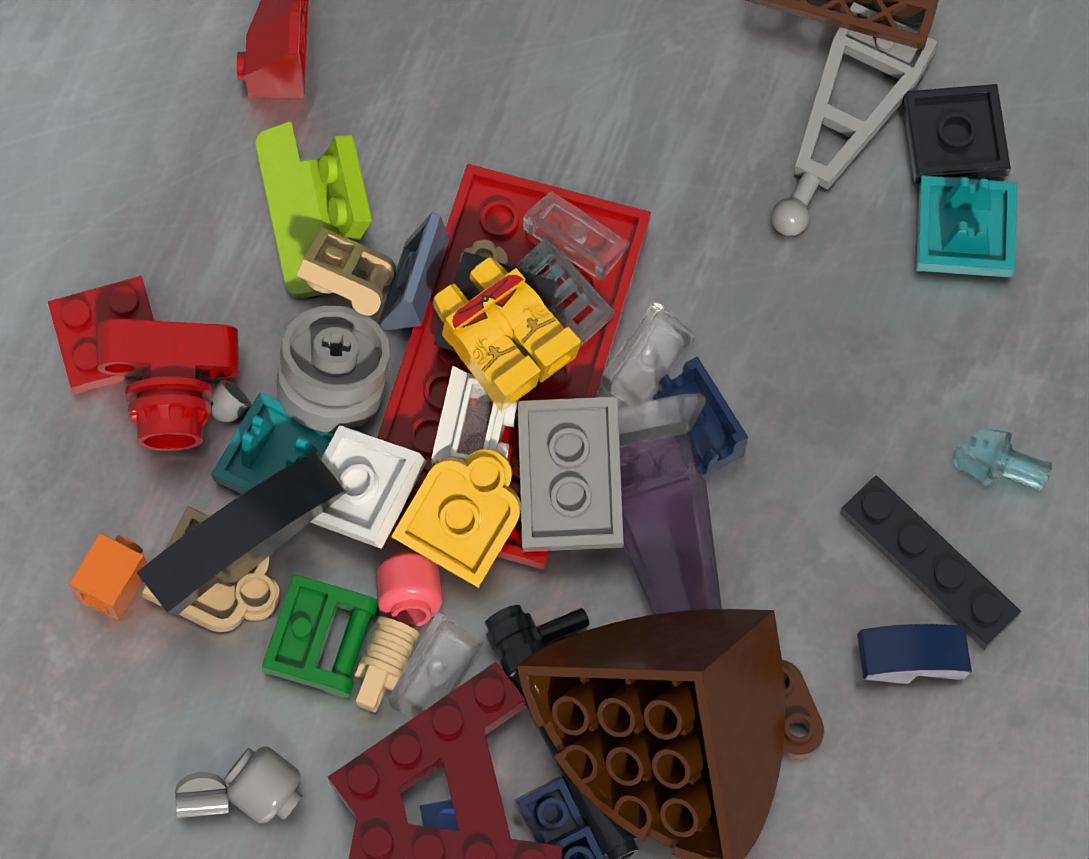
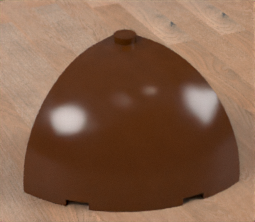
[517,609,785,859]

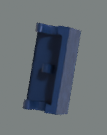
[653,357,748,478]

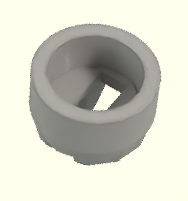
[208,379,251,422]

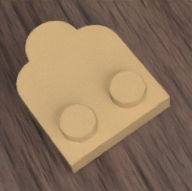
[142,506,280,632]

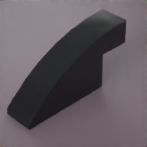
[136,452,347,615]

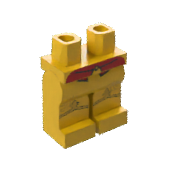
[433,257,581,412]

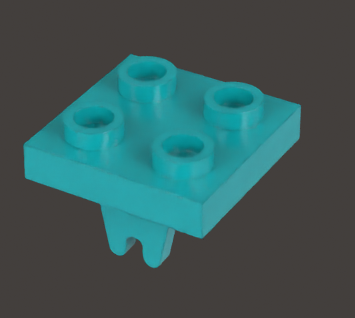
[916,176,1017,278]
[211,392,335,494]

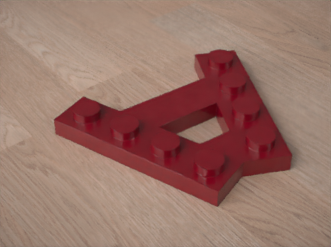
[328,662,563,859]

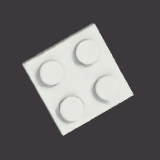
[310,425,427,549]

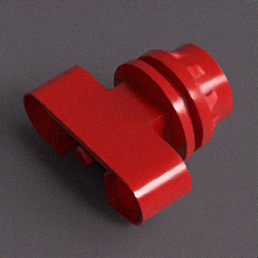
[97,319,239,451]

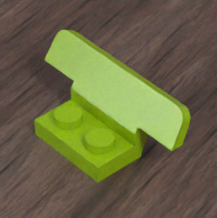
[255,121,372,299]

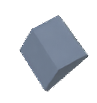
[378,212,449,330]

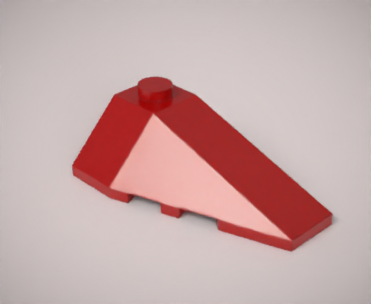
[237,0,309,98]

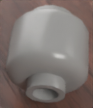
[224,746,303,824]

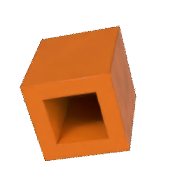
[69,533,147,621]

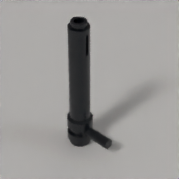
[485,605,639,859]

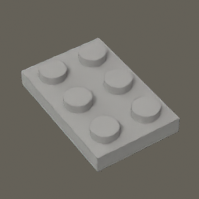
[518,397,624,552]

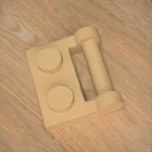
[296,227,396,316]

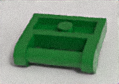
[262,574,379,698]

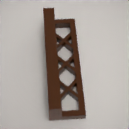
[744,0,939,51]

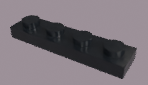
[840,475,1022,651]

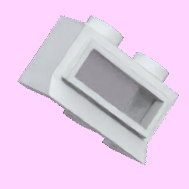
[431,366,519,466]

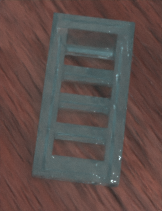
[514,238,615,347]

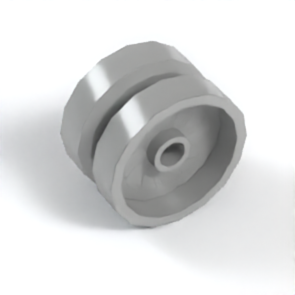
[276,306,390,432]

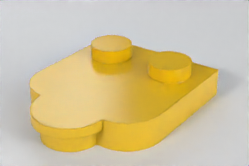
[391,449,521,587]

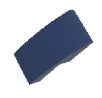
[857,624,972,684]
[514,776,605,859]

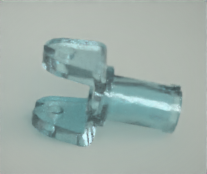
[953,428,1052,492]

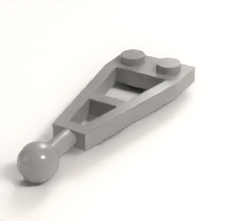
[771,2,938,236]

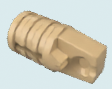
[354,617,420,713]

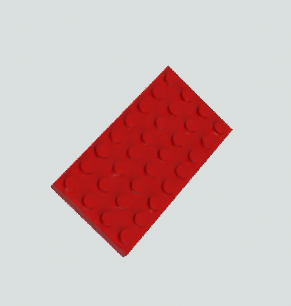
[377,164,651,570]

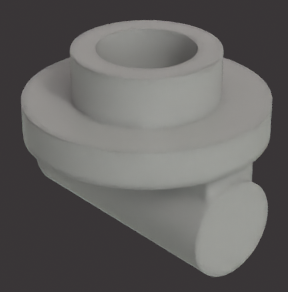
[175,772,229,818]

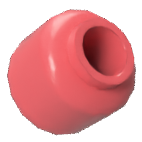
[376,549,443,627]

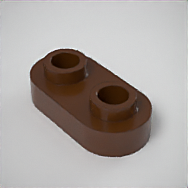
[782,660,824,760]

